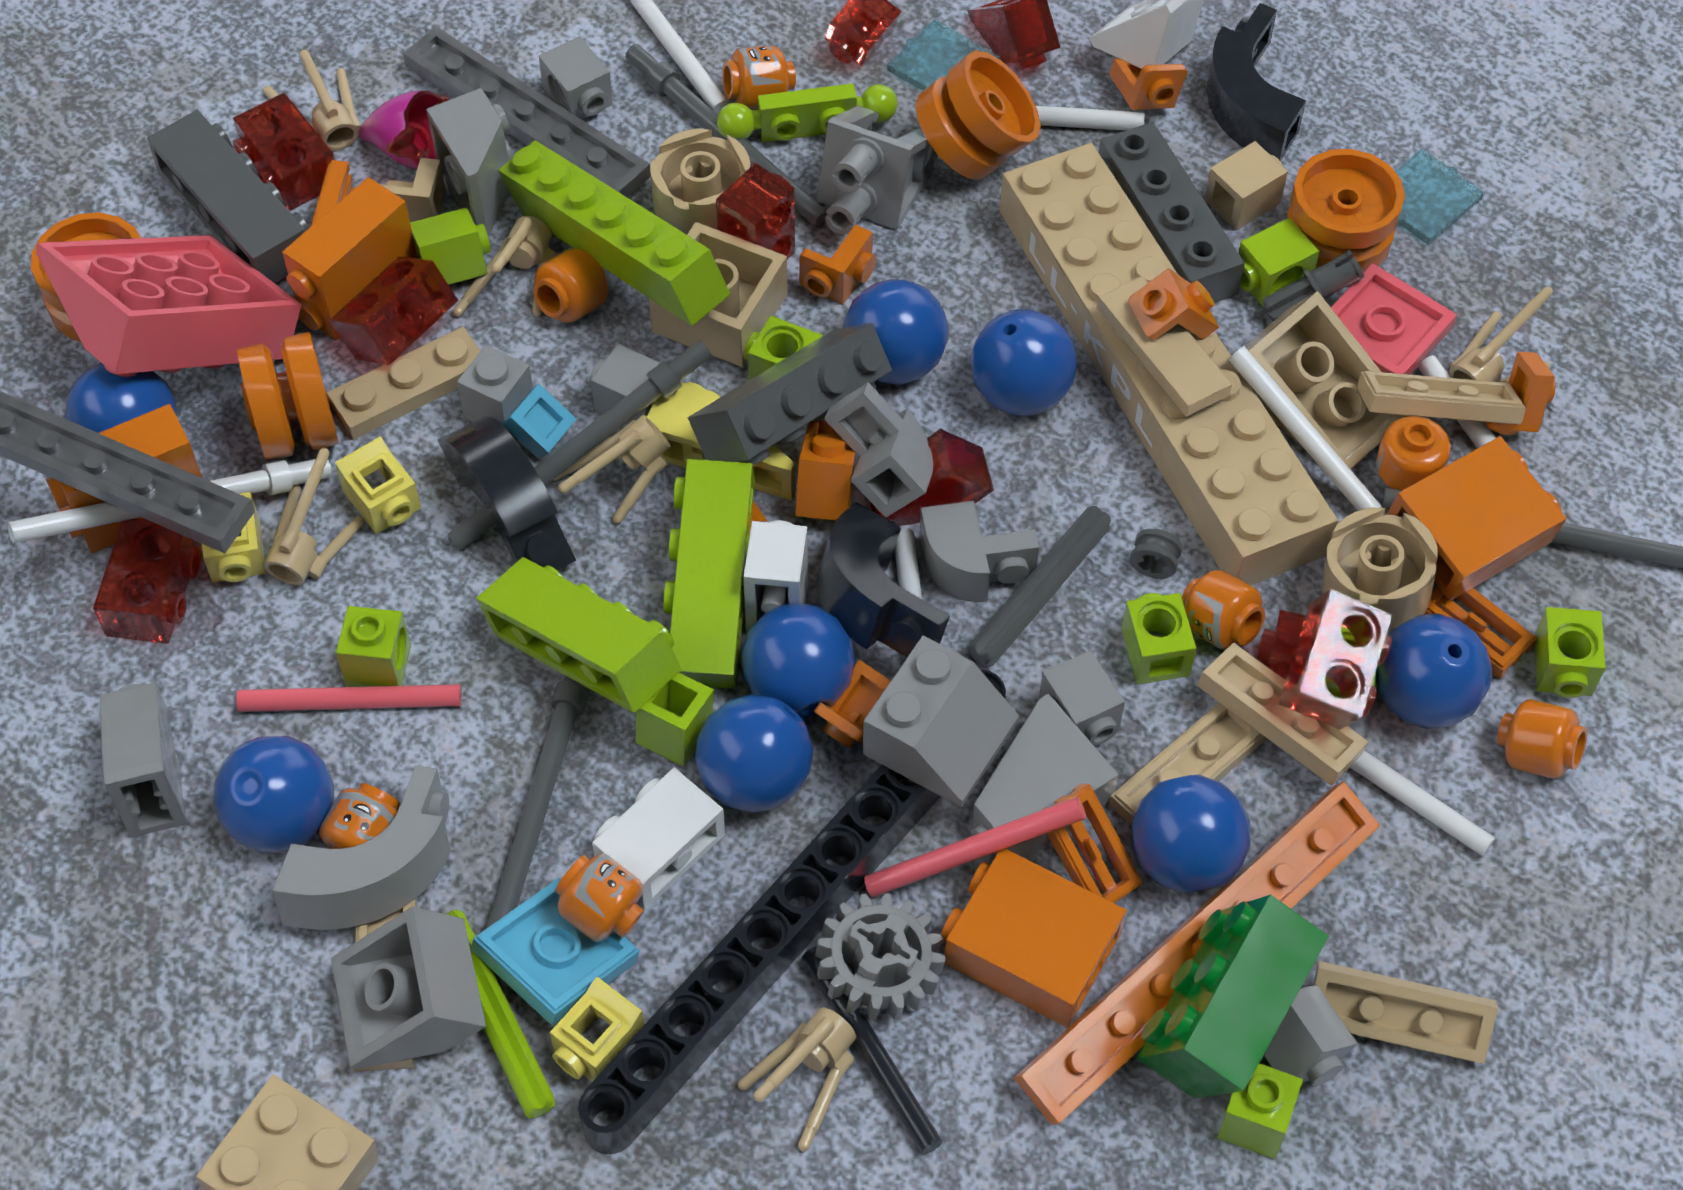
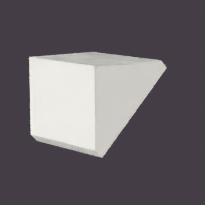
[1089,0,1204,69]

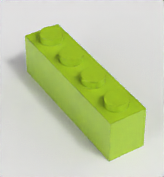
[663,459,755,689]
[476,557,682,713]

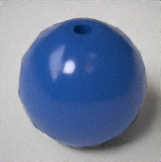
[843,279,949,385]
[970,309,1077,416]
[65,363,177,433]
[741,603,856,718]
[1375,614,1493,729]
[695,694,813,813]
[213,736,334,852]
[1131,774,1251,893]

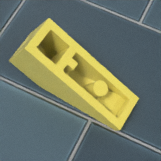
[647,382,795,501]

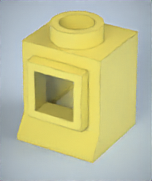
[335,436,421,534]
[202,492,266,583]
[550,977,644,1082]

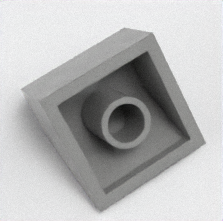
[426,88,513,237]
[863,636,1019,807]
[331,906,486,1069]

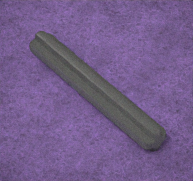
[969,506,1111,668]

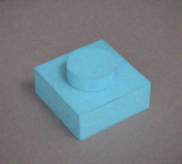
[502,383,576,460]

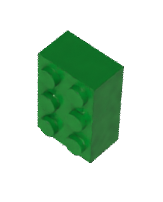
[1137,894,1329,1099]

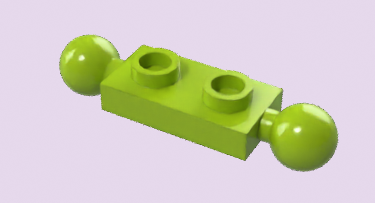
[717,83,898,143]

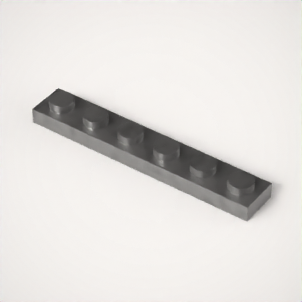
[403,26,651,198]
[0,391,255,554]

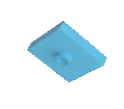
[471,878,640,1026]

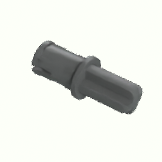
[1263,250,1365,321]

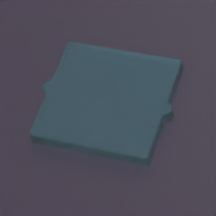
[887,19,1000,91]
[1395,149,1484,245]

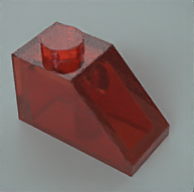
[968,0,1061,69]
[870,428,994,526]

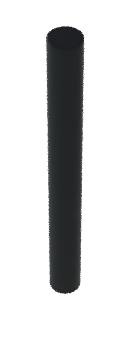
[802,946,943,1155]

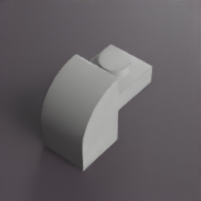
[825,382,933,517]
[919,501,1039,602]

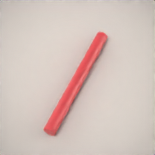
[236,684,462,712]
[864,797,1086,898]

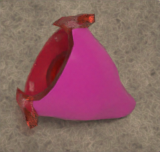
[358,91,450,170]

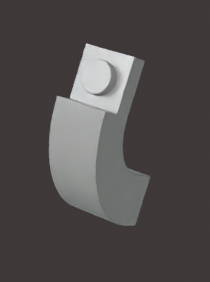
[272,765,451,930]

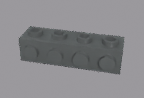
[147,110,309,283]
[1099,122,1245,303]
[687,322,892,465]

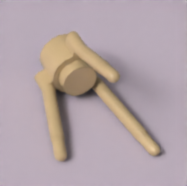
[263,50,361,151]
[453,216,556,317]
[1449,286,1553,383]
[553,414,670,524]
[264,448,364,585]
[737,1007,856,1152]

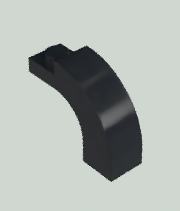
[1207,3,1306,162]
[437,417,576,570]
[817,502,950,658]

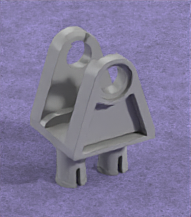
[817,106,938,235]

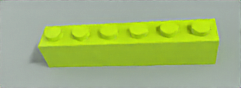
[498,140,731,326]

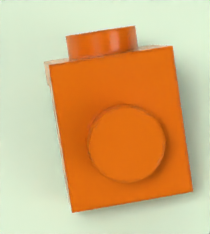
[1109,59,1188,110]
[799,224,876,305]
[1128,268,1220,340]
[1484,351,1556,435]
[814,660,891,748]

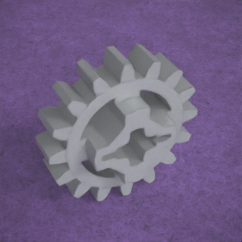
[815,893,945,1021]

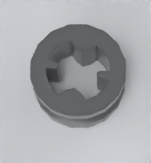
[1129,529,1183,579]

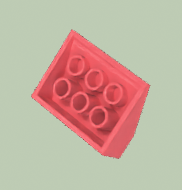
[36,235,302,377]

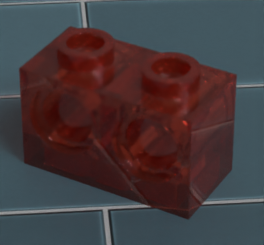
[233,92,335,211]
[716,163,795,260]
[329,256,459,365]
[93,518,201,644]
[1278,589,1392,730]

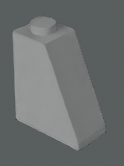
[100,682,188,838]
[971,693,1119,859]

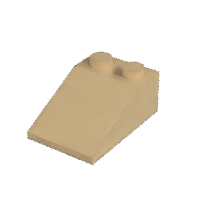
[1245,291,1410,469]

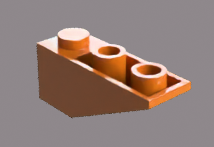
[795,420,859,521]

